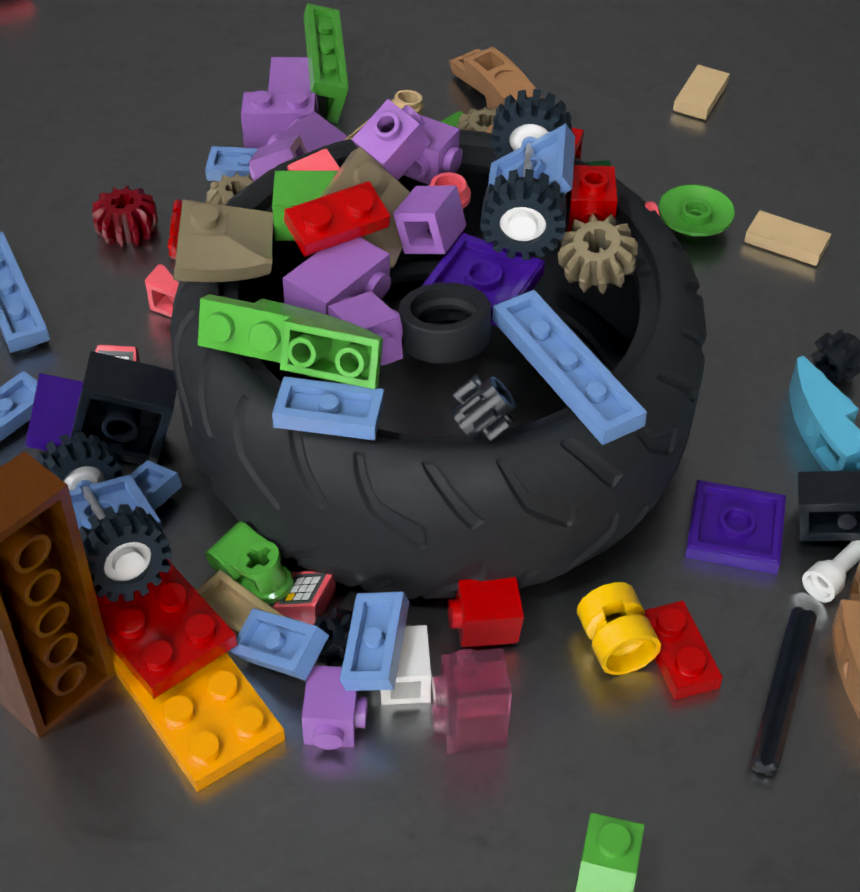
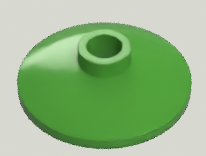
[658,184,735,236]

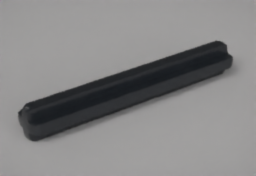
[750,607,817,776]

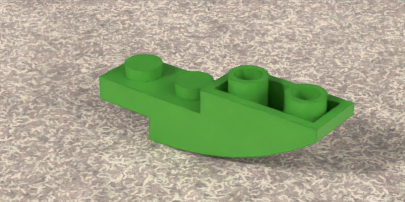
[198,294,383,389]

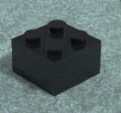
[70,351,177,464]

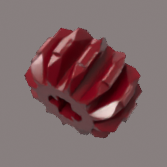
[92,185,158,248]

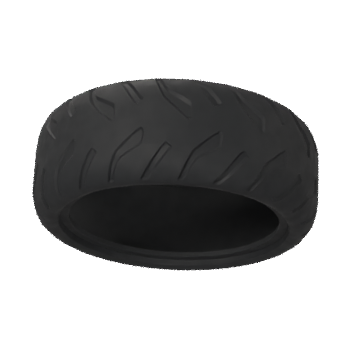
[170,130,707,599]

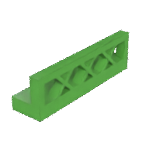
[304,3,349,123]

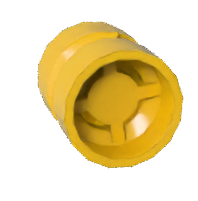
[577,582,661,675]

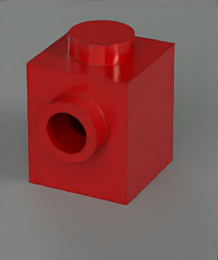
[566,165,617,232]
[448,577,524,647]

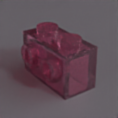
[431,648,512,754]

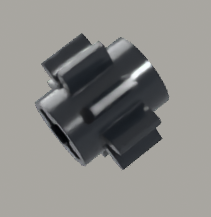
[811,329,860,383]
[451,375,516,441]
[313,607,352,667]

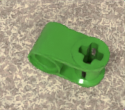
[205,521,294,603]

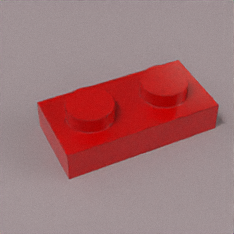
[284,181,391,257]
[644,600,723,700]

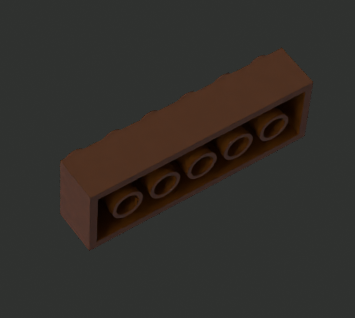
[0,451,116,738]

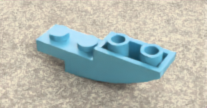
[789,355,860,471]

